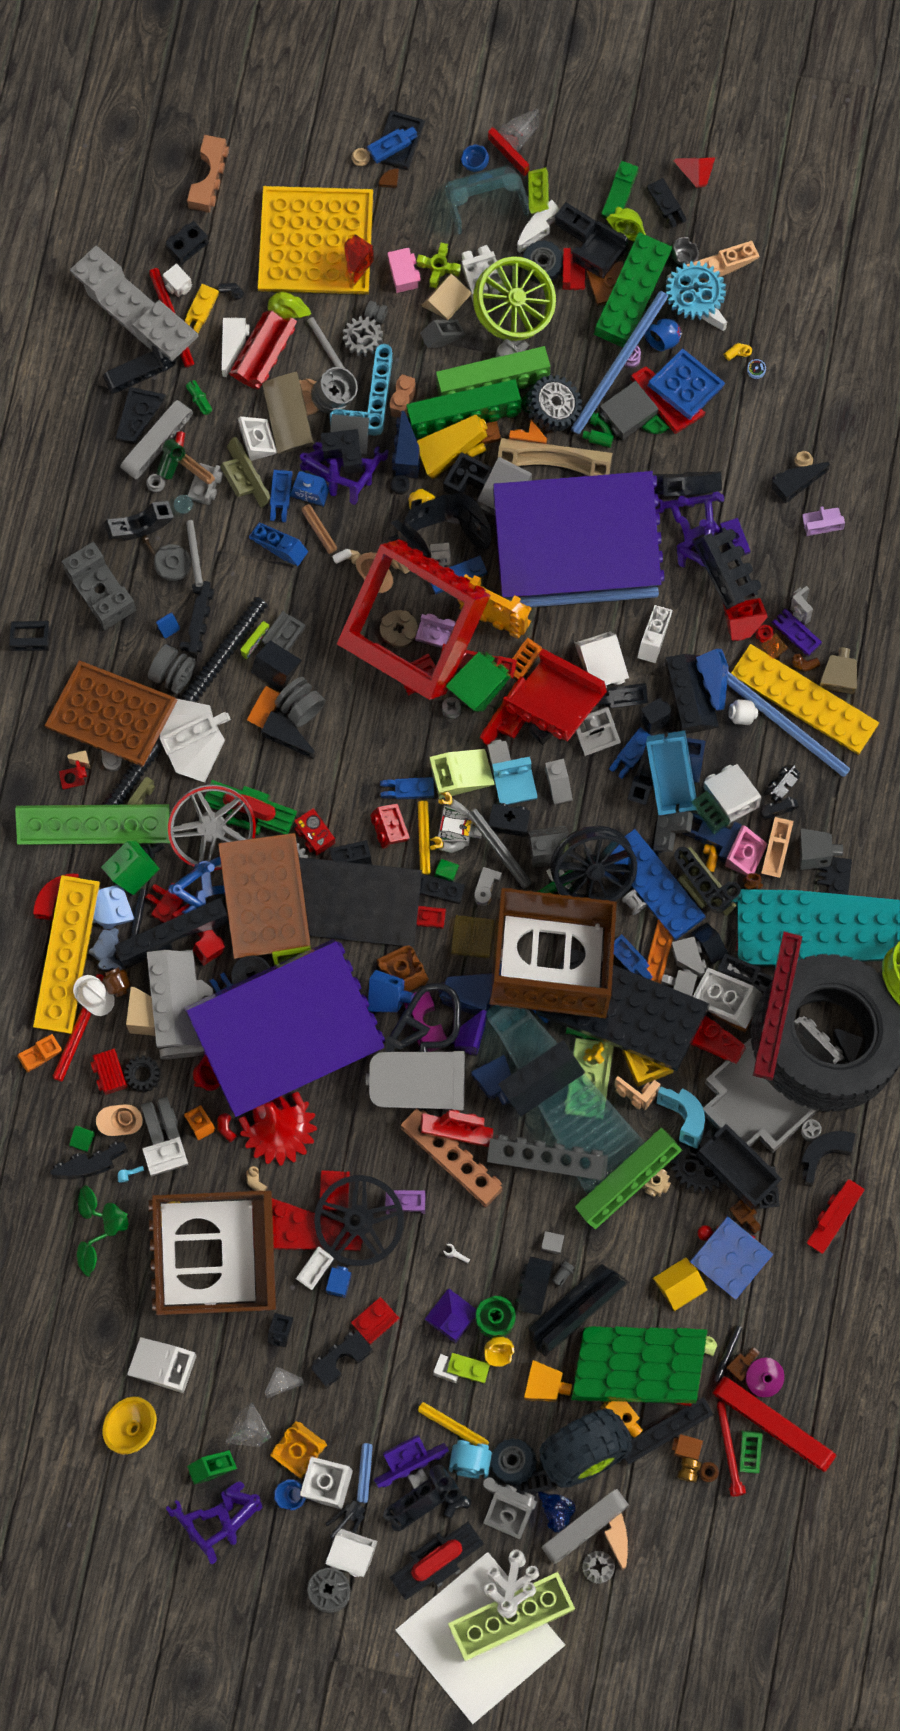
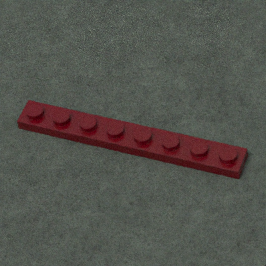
[752,931,803,1081]

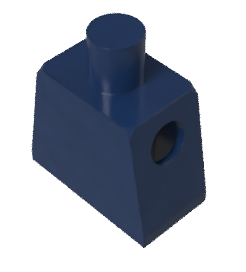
[471,1055,511,1105]

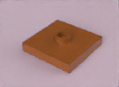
[587,261,624,306]

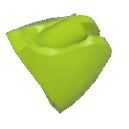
[607,207,646,241]

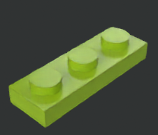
[528,167,549,214]

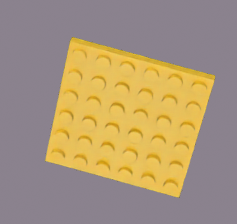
[258,186,373,294]

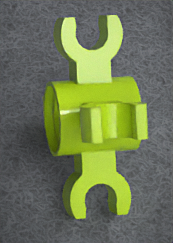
[416,243,461,288]

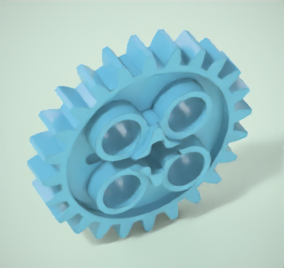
[666,261,726,320]

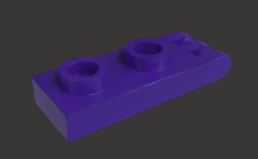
[772,609,822,657]

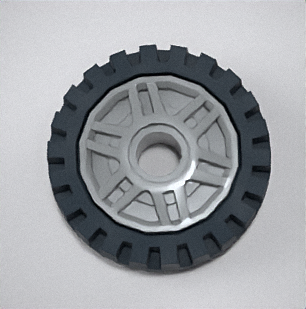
[525,375,582,432]

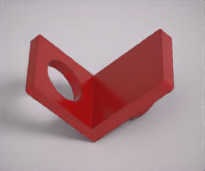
[59,760,87,790]

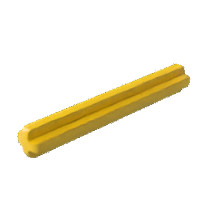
[418,801,430,875]
[418,1402,489,1446]

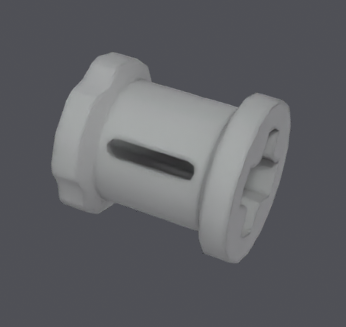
[621,890,647,915]

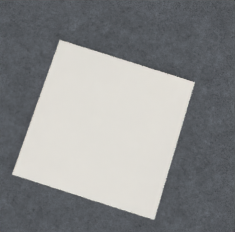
[396,1552,565,1724]

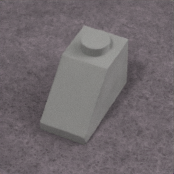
[545,759,573,805]

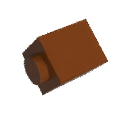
[672,1434,703,1461]

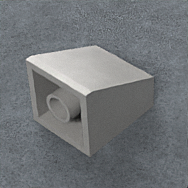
[477,457,532,516]

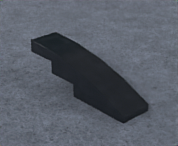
[718,954,773,994]

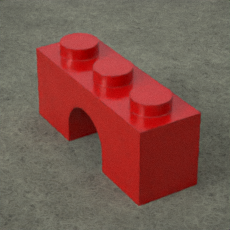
[170,904,225,966]

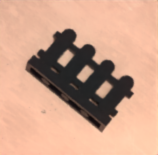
[693,527,761,610]

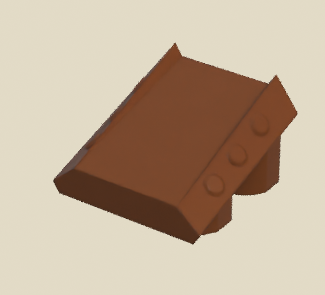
[376,945,428,991]

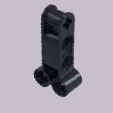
[383,1465,462,1531]

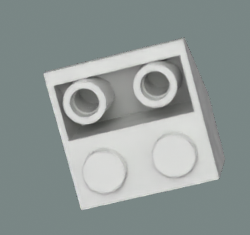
[326,1529,377,1577]

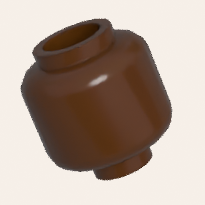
[103,967,131,997]

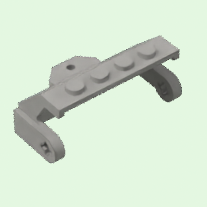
[147,950,214,1060]

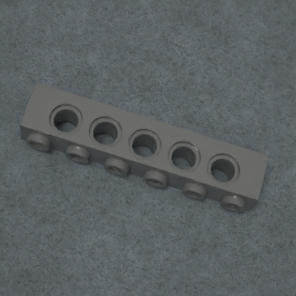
[487,1134,608,1180]

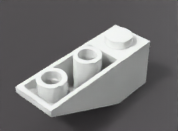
[637,605,673,663]

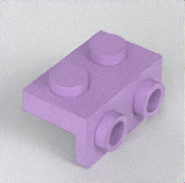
[415,614,455,648]

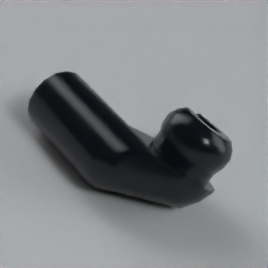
[443,1495,471,1519]

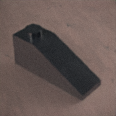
[771,462,830,504]
[261,711,315,759]

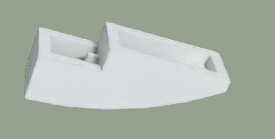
[517,200,560,253]

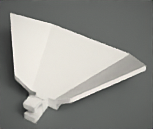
[159,699,231,782]

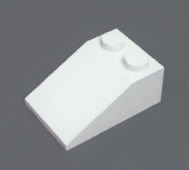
[693,968,763,1029]

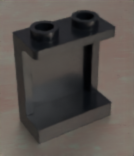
[572,221,628,279]

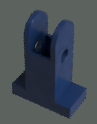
[682,813,742,863]

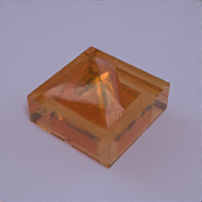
[761,633,788,659]

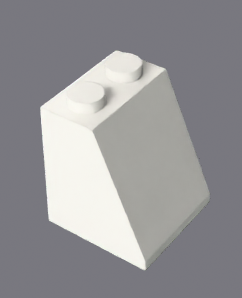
[575,631,629,688]
[703,764,761,825]

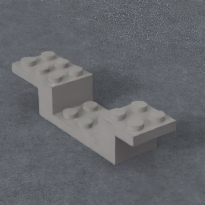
[70,246,199,361]

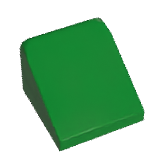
[435,859,459,882]
[69,1125,95,1152]

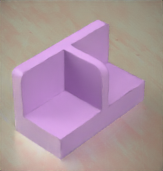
[802,506,845,536]

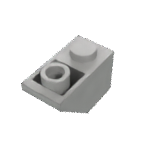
[671,937,707,978]

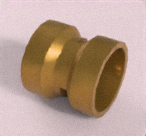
[677,1458,701,1483]

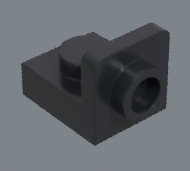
[268,1313,294,1347]

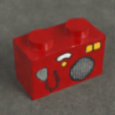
[294,808,336,856]

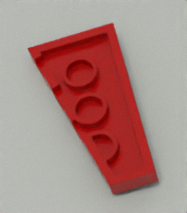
[630,366,705,434]

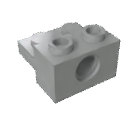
[576,707,621,756]

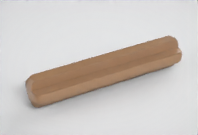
[179,454,215,484]
[302,504,337,554]

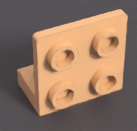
[614,1076,661,1110]

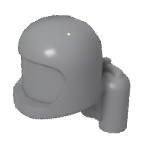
[496,339,529,357]

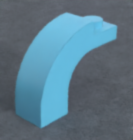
[657,1087,705,1148]

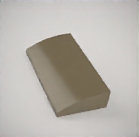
[262,372,314,454]

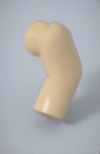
[246,1166,267,1191]

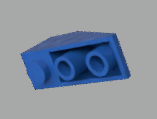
[249,522,308,566]
[696,649,729,710]

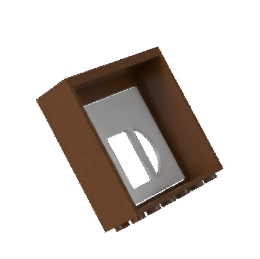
[490,888,617,1018]
[149,1190,276,1315]

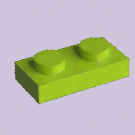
[446,1353,490,1384]

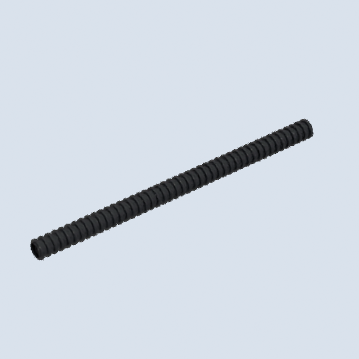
[101,597,268,805]

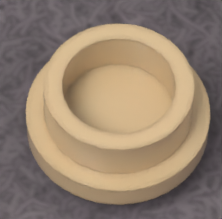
[352,148,370,166]
[794,451,813,467]

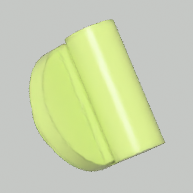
[704,1336,717,1356]

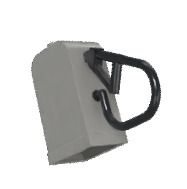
[366,983,465,1110]

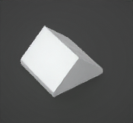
[238,417,277,461]

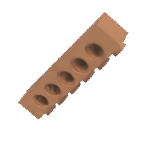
[401,1108,502,1207]

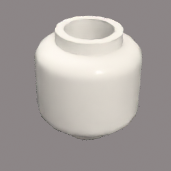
[728,700,758,725]

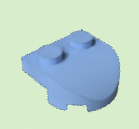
[93,885,134,929]

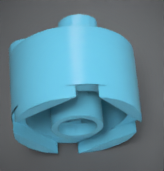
[449,1440,492,1479]

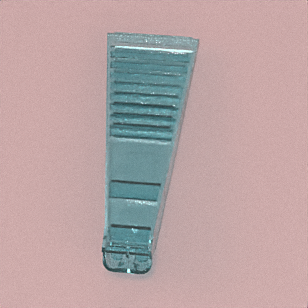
[486,1005,645,1194]

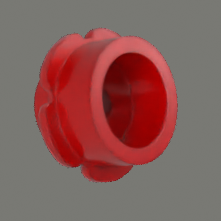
[755,625,774,643]

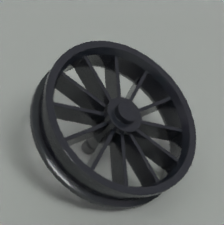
[550,826,637,901]

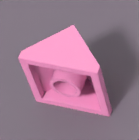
[725,825,768,875]

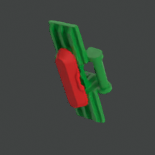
[202,780,297,836]

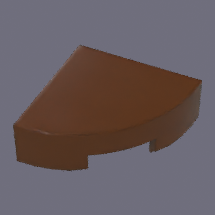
[379,169,399,188]

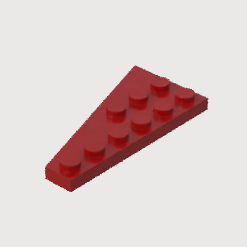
[252,1198,364,1251]

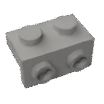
[790,586,813,626]

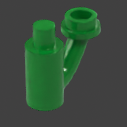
[582,412,614,448]

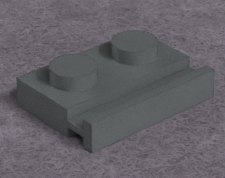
[262,611,306,651]

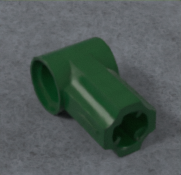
[156,439,186,479]

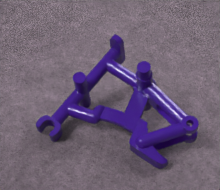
[300,442,388,505]
[656,492,724,568]
[166,1482,262,1564]

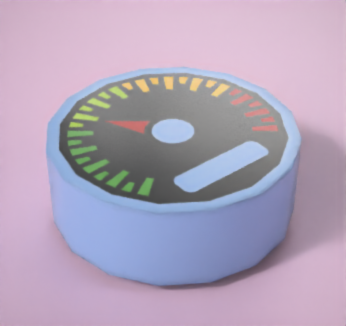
[747,359,766,379]

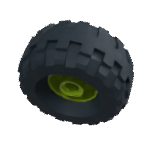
[539,1409,632,1488]

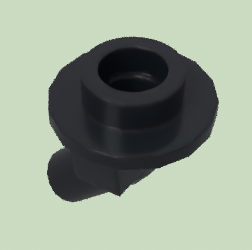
[140,843,165,859]

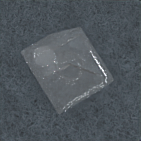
[499,108,539,152]

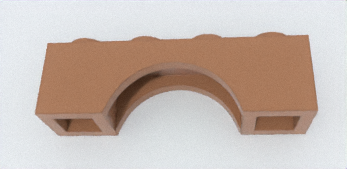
[187,135,229,213]

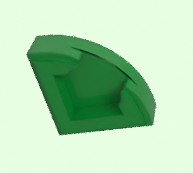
[642,415,669,434]

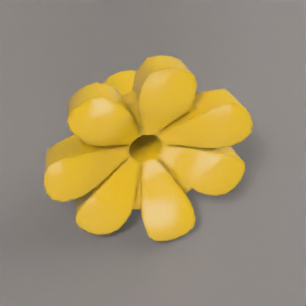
[582,1042,604,1064]

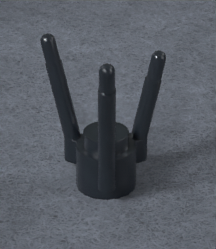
[326,1501,365,1538]

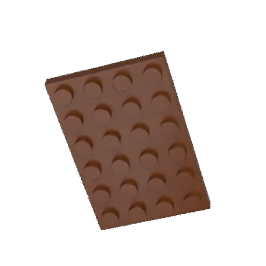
[45,660,178,766]
[218,833,311,959]

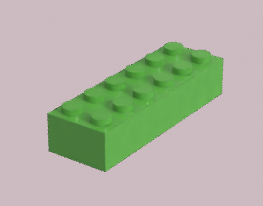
[436,346,550,397]

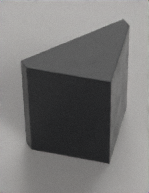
[251,640,302,691]

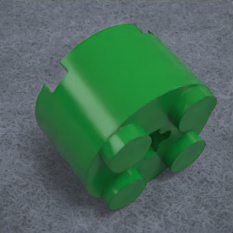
[476,1296,516,1338]

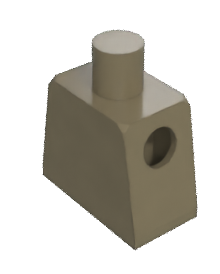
[820,647,857,694]

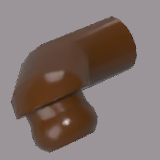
[792,654,820,672]

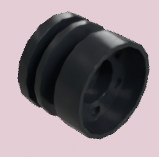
[231,955,270,985]

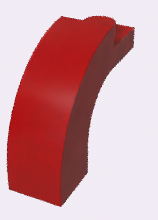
[33,874,80,921]

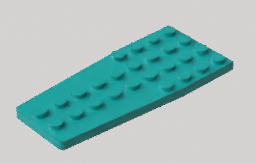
[737,889,900,966]

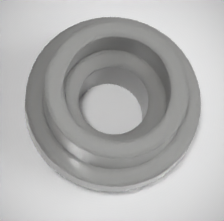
[146,474,165,492]

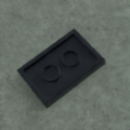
[380,110,425,171]

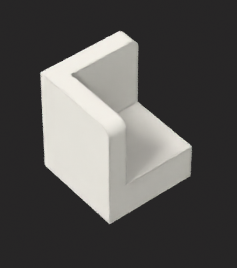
[433,1354,459,1384]

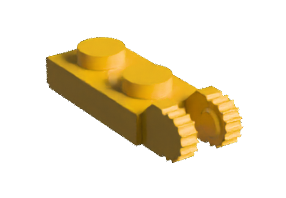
[185,284,219,333]

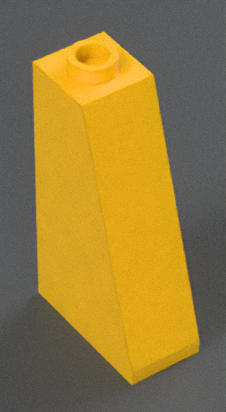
[417,415,488,479]

